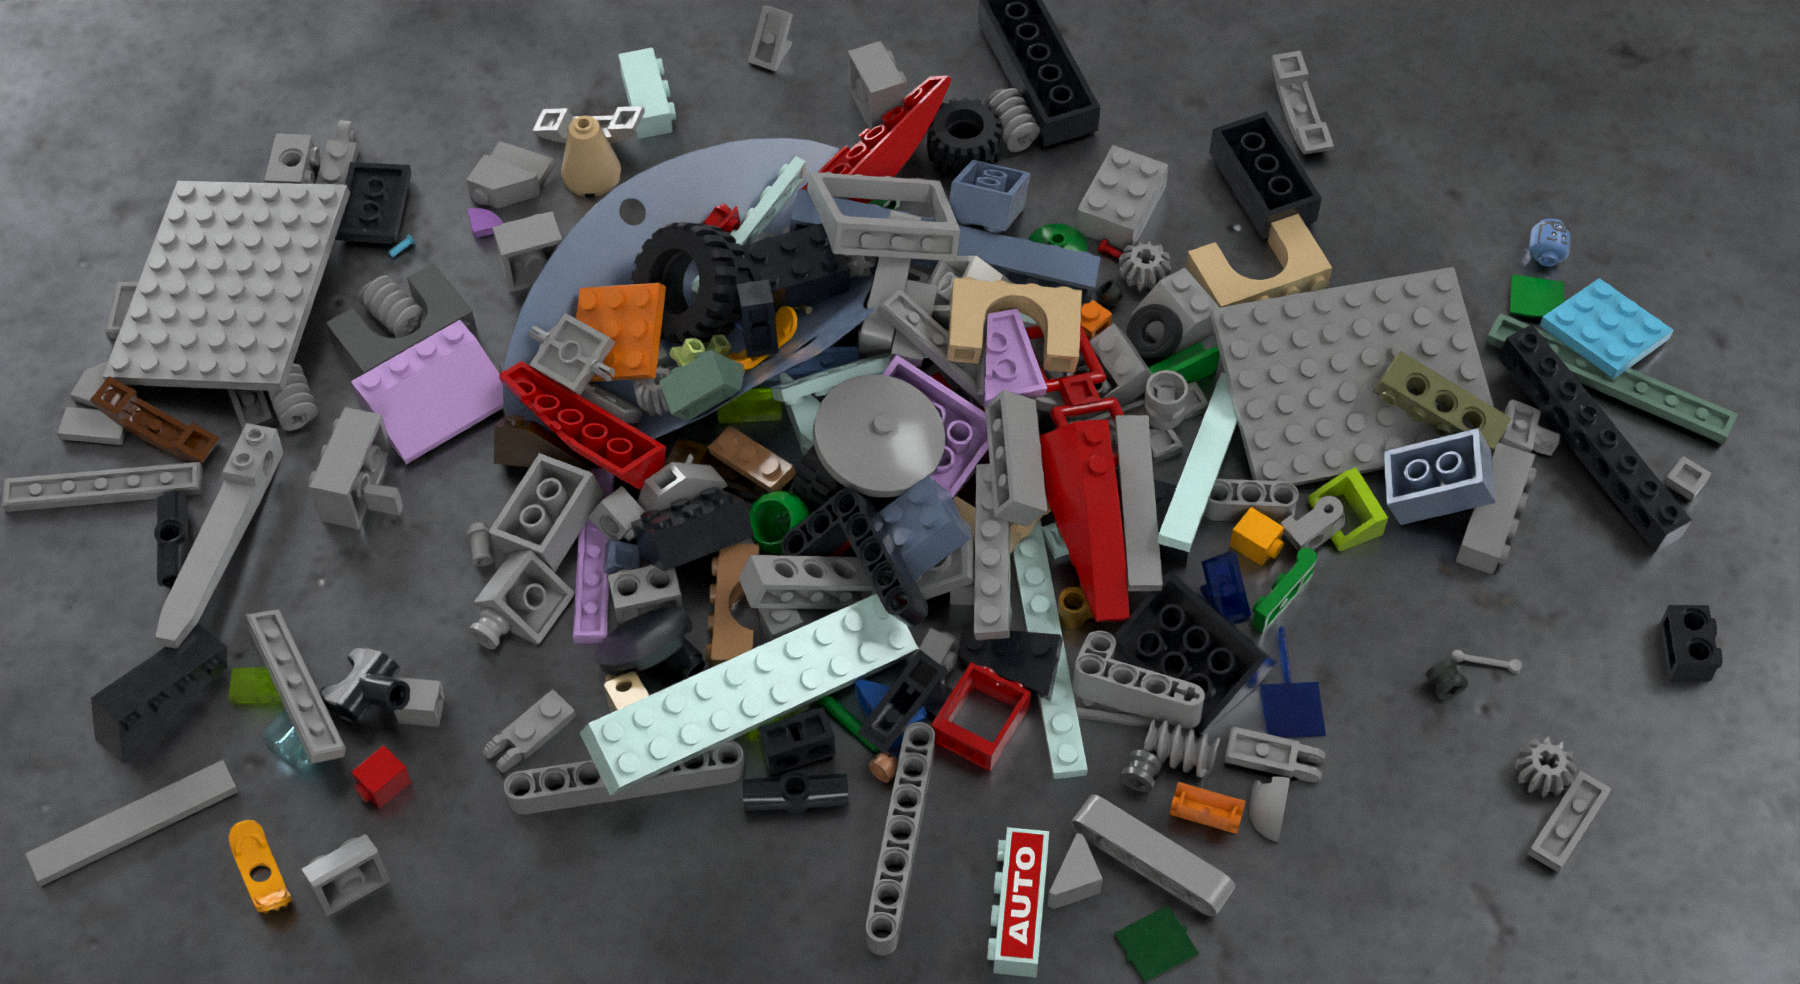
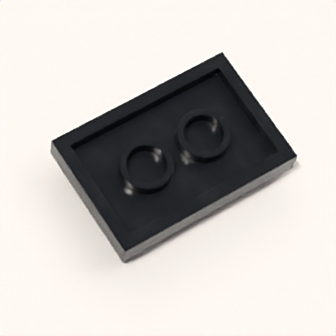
[335,162,412,244]

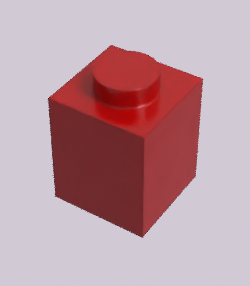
[351,745,411,809]

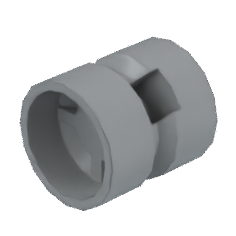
[1143,370,1188,430]

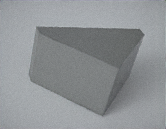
[1048,833,1103,909]

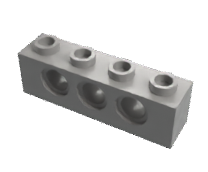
[738,555,877,609]

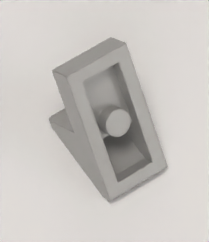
[748,5,793,71]

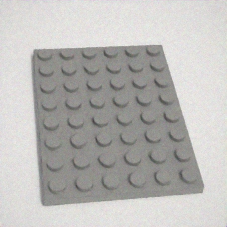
[102,181,350,391]
[1210,267,1496,486]

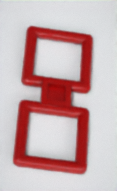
[1025,323,1125,467]

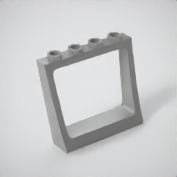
[807,172,960,261]

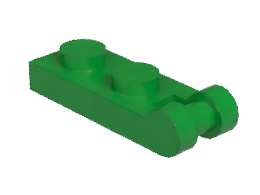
[1252,548,1317,634]

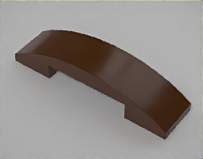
[90,376,220,464]

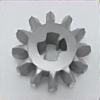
[1119,240,1171,292]
[634,364,675,417]
[1515,736,1577,798]

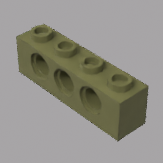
[1373,351,1512,452]

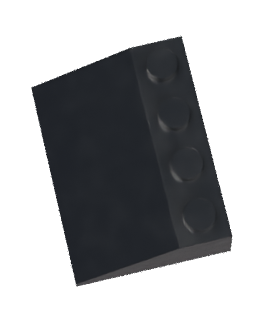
[1113,571,1277,735]

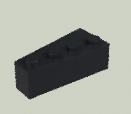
[91,624,228,763]

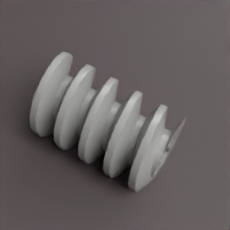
[985,88,1040,153]
[357,275,423,338]
[268,363,318,431]
[1143,717,1221,778]

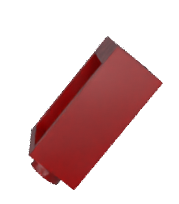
[931,662,1031,772]

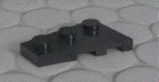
[957,627,1063,701]

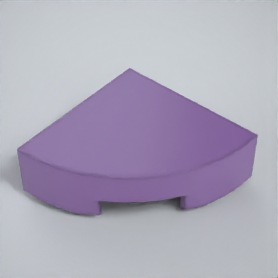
[467,208,503,238]

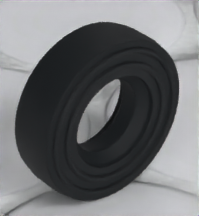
[1126,304,1183,361]

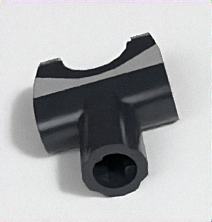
[319,648,411,723]

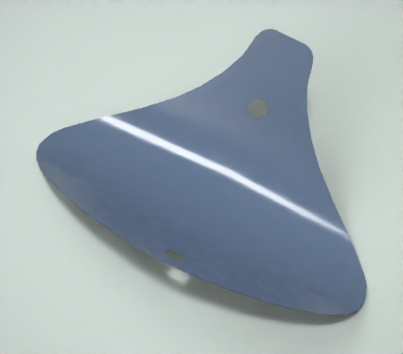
[503,138,879,439]

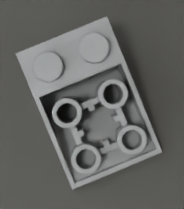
[1069,323,1152,421]

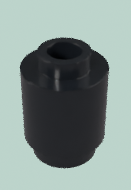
[661,637,706,679]

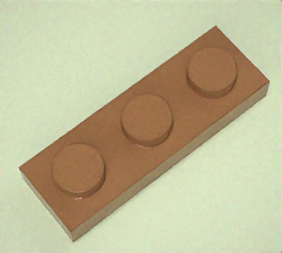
[708,425,796,493]

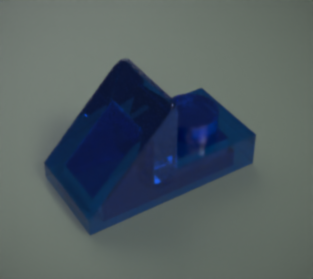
[1200,551,1251,622]

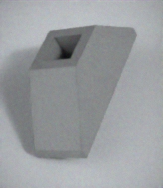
[637,462,728,512]

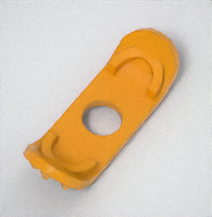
[727,306,797,372]
[228,820,292,914]

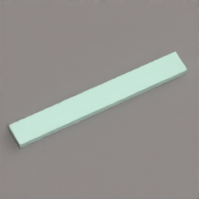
[1157,372,1238,552]

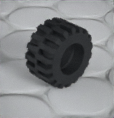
[927,97,1002,177]
[792,444,860,511]

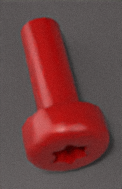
[1097,239,1123,259]

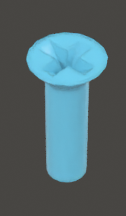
[388,234,416,258]

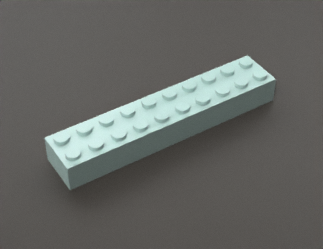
[580,594,919,796]

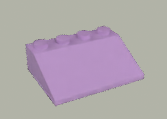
[351,320,504,464]
[882,355,989,499]

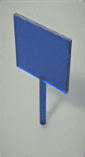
[1261,626,1326,738]

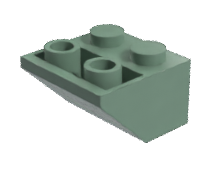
[659,350,745,421]

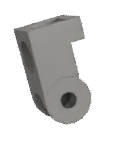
[1281,496,1345,551]

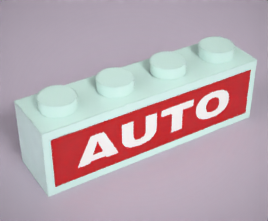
[987,827,1049,978]

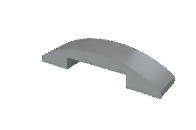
[1271,51,1334,155]
[533,106,645,144]

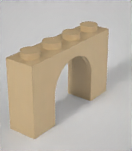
[1186,214,1332,307]
[947,277,1082,373]

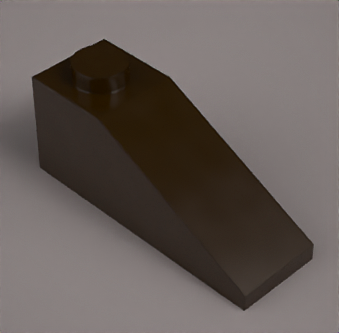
[494,415,595,472]

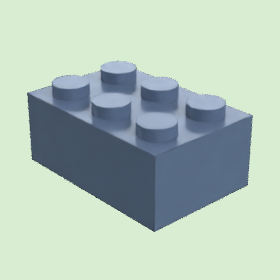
[949,160,1031,233]
[1384,428,1496,525]
[878,475,971,580]

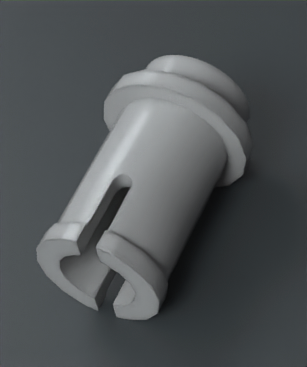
[466,523,494,567]

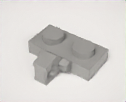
[1498,399,1560,456]

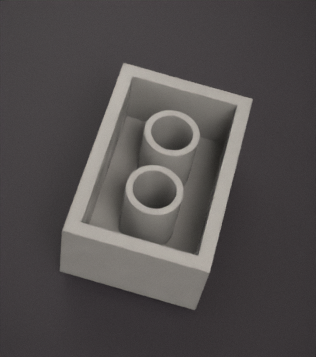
[1076,145,1169,250]
[308,407,392,530]
[488,453,604,573]

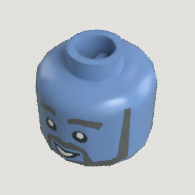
[1529,218,1571,266]

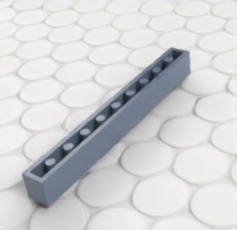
[789,189,1101,303]

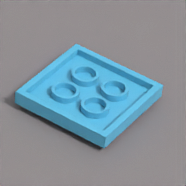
[1539,278,1673,379]

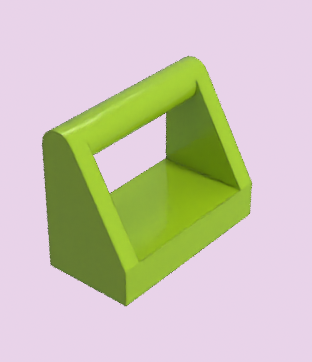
[1307,467,1388,551]

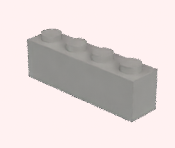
[985,390,1047,527]
[1456,443,1537,575]

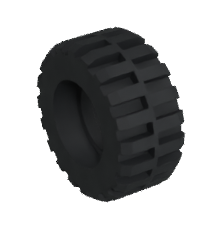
[631,222,752,343]

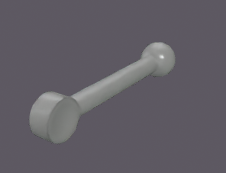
[1451,650,1522,674]

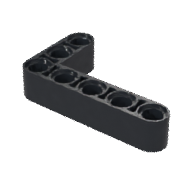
[781,488,928,626]

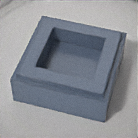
[604,539,640,574]

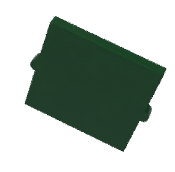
[1114,905,1199,984]

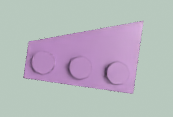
[984,308,1047,407]

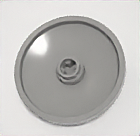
[813,375,945,497]

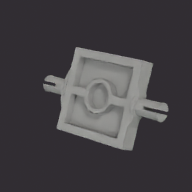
[529,313,615,395]

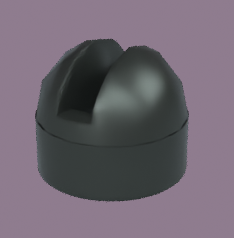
[1095,279,1123,307]

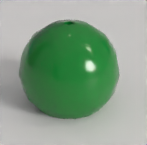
[748,490,811,556]

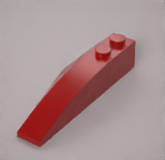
[801,76,952,204]
[499,361,666,490]
[1039,419,1130,622]

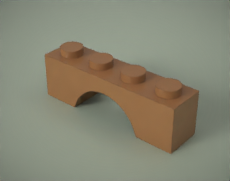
[705,543,760,667]

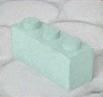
[618,47,676,139]

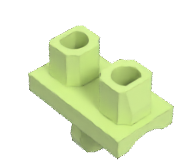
[669,334,731,367]

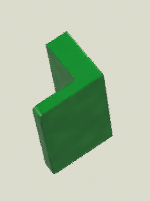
[1148,342,1220,384]

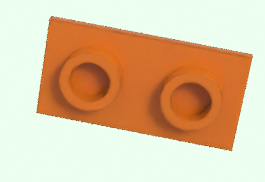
[1169,782,1246,834]

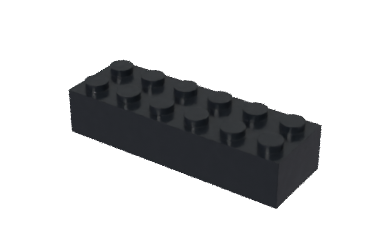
[978,0,1101,147]

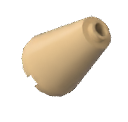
[561,116,621,197]

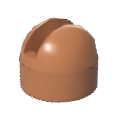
[869,752,898,783]

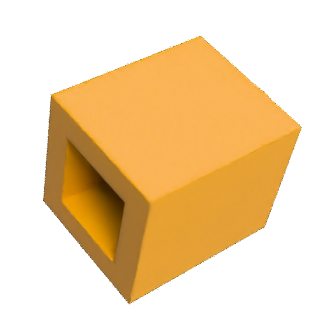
[1230,507,1284,566]

